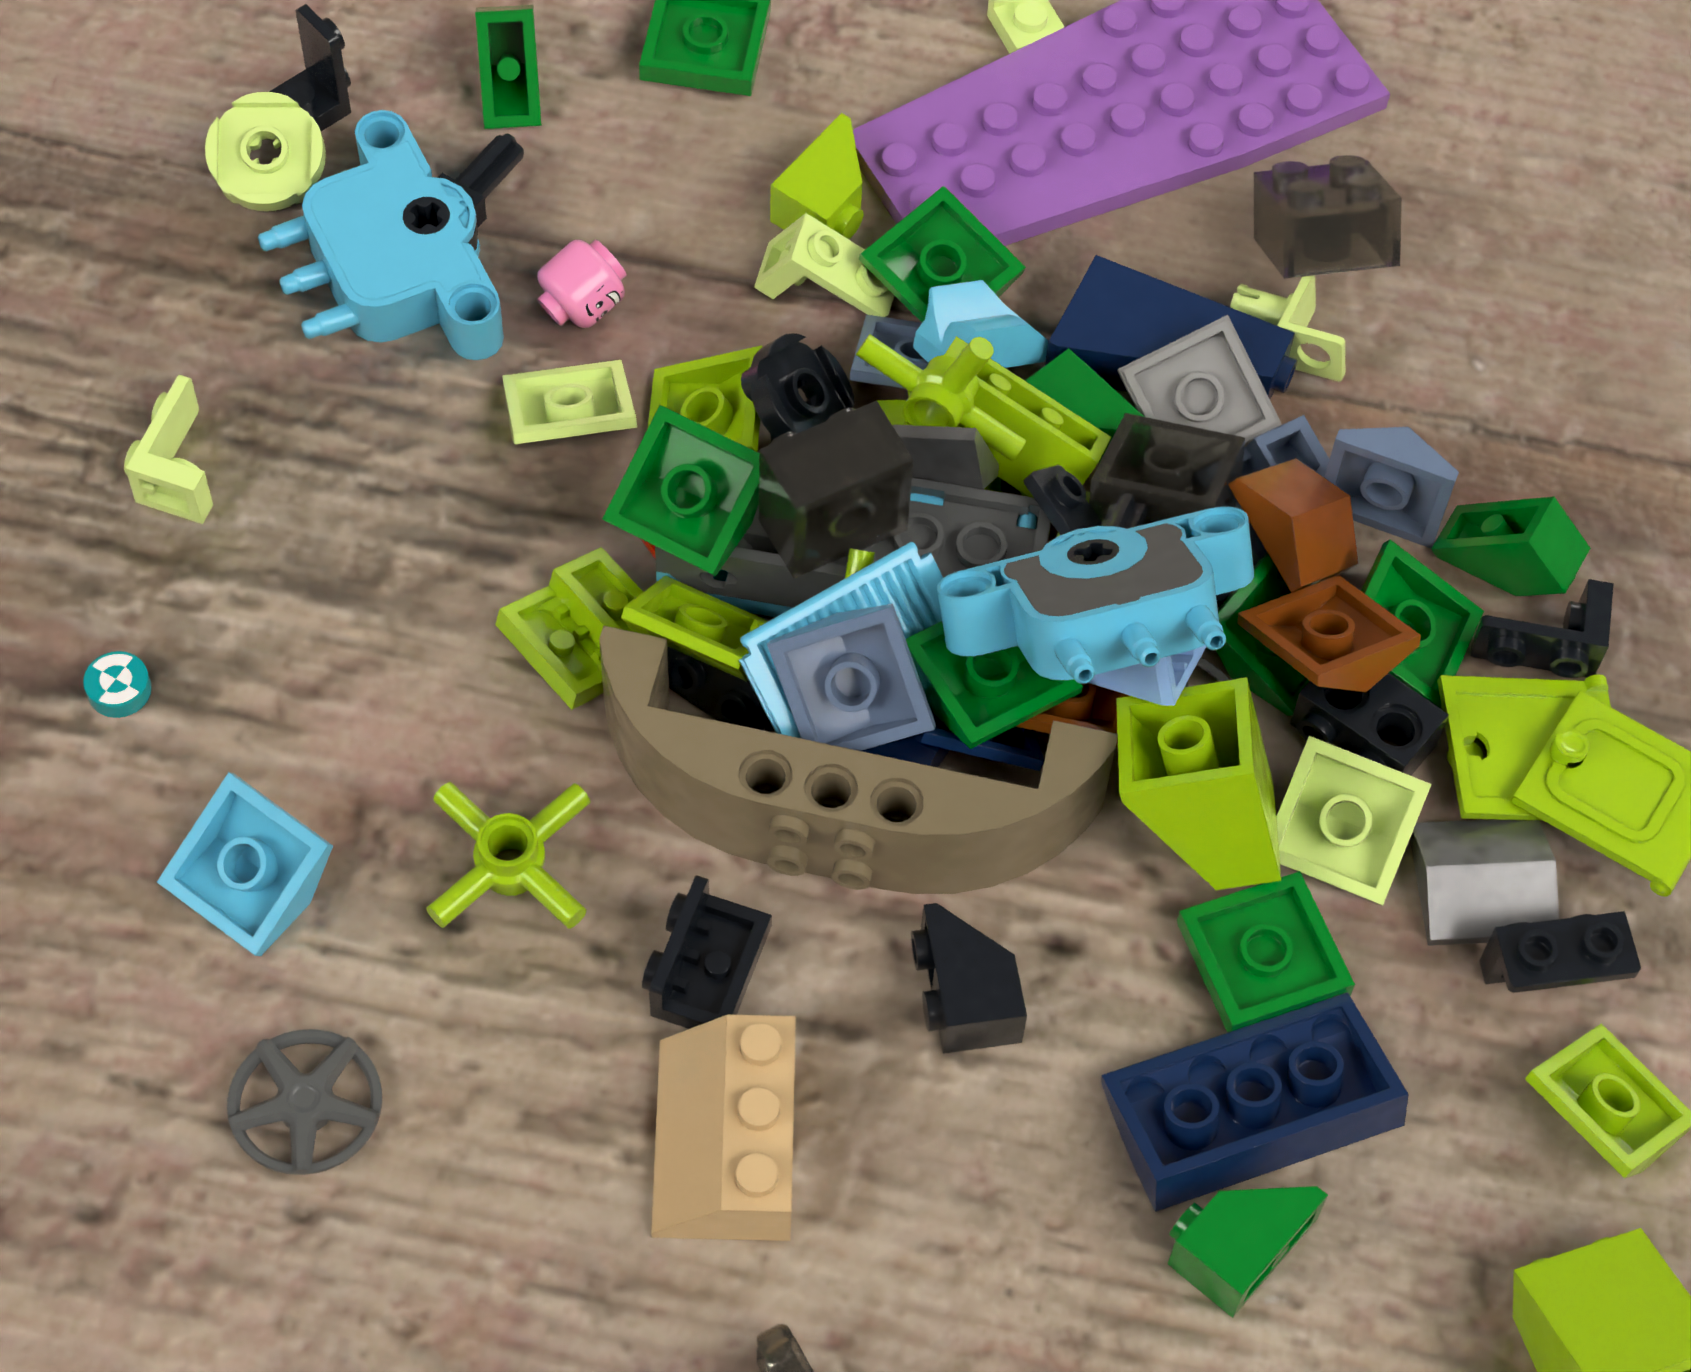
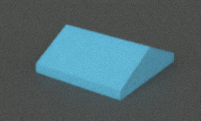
[157,772,333,956]

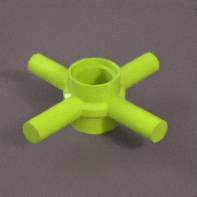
[856,334,1026,461]
[426,782,591,929]

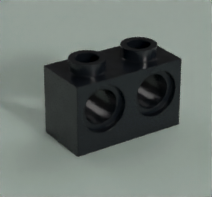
[1290,673,1449,776]

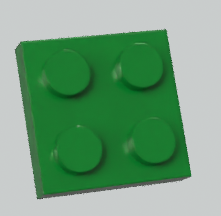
[639,0,771,96]
[1177,871,1355,1033]

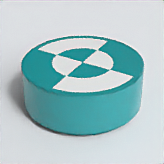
[83,651,152,718]

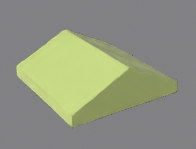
[502,360,637,444]
[1276,736,1432,906]

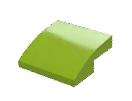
[495,547,643,710]

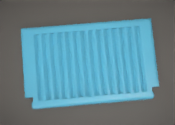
[739,542,943,738]

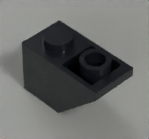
[911,903,1027,1054]

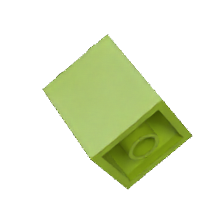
[1116,677,1281,890]
[1512,1228,1691,1372]

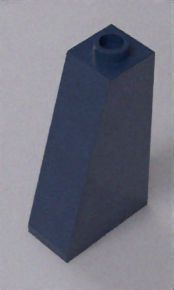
[1045,255,1298,399]

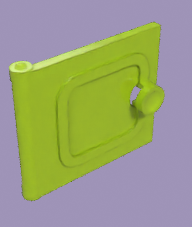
[1437,674,1611,821]
[1511,690,1691,897]

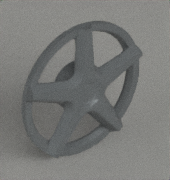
[227,1029,383,1175]

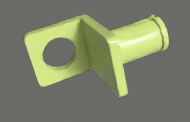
[1230,271,1346,382]

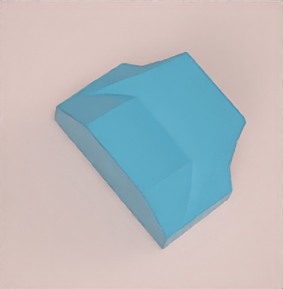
[913,280,1049,368]

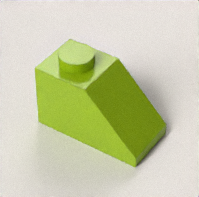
[770,113,864,239]

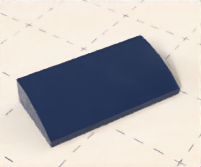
[1101,992,1409,1212]

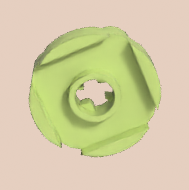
[205,92,326,211]

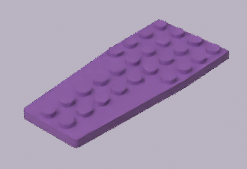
[853,0,1390,246]

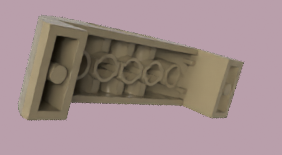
[599,626,1118,894]

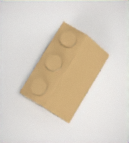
[651,1015,796,1241]

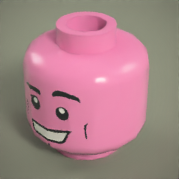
[537,240,627,328]

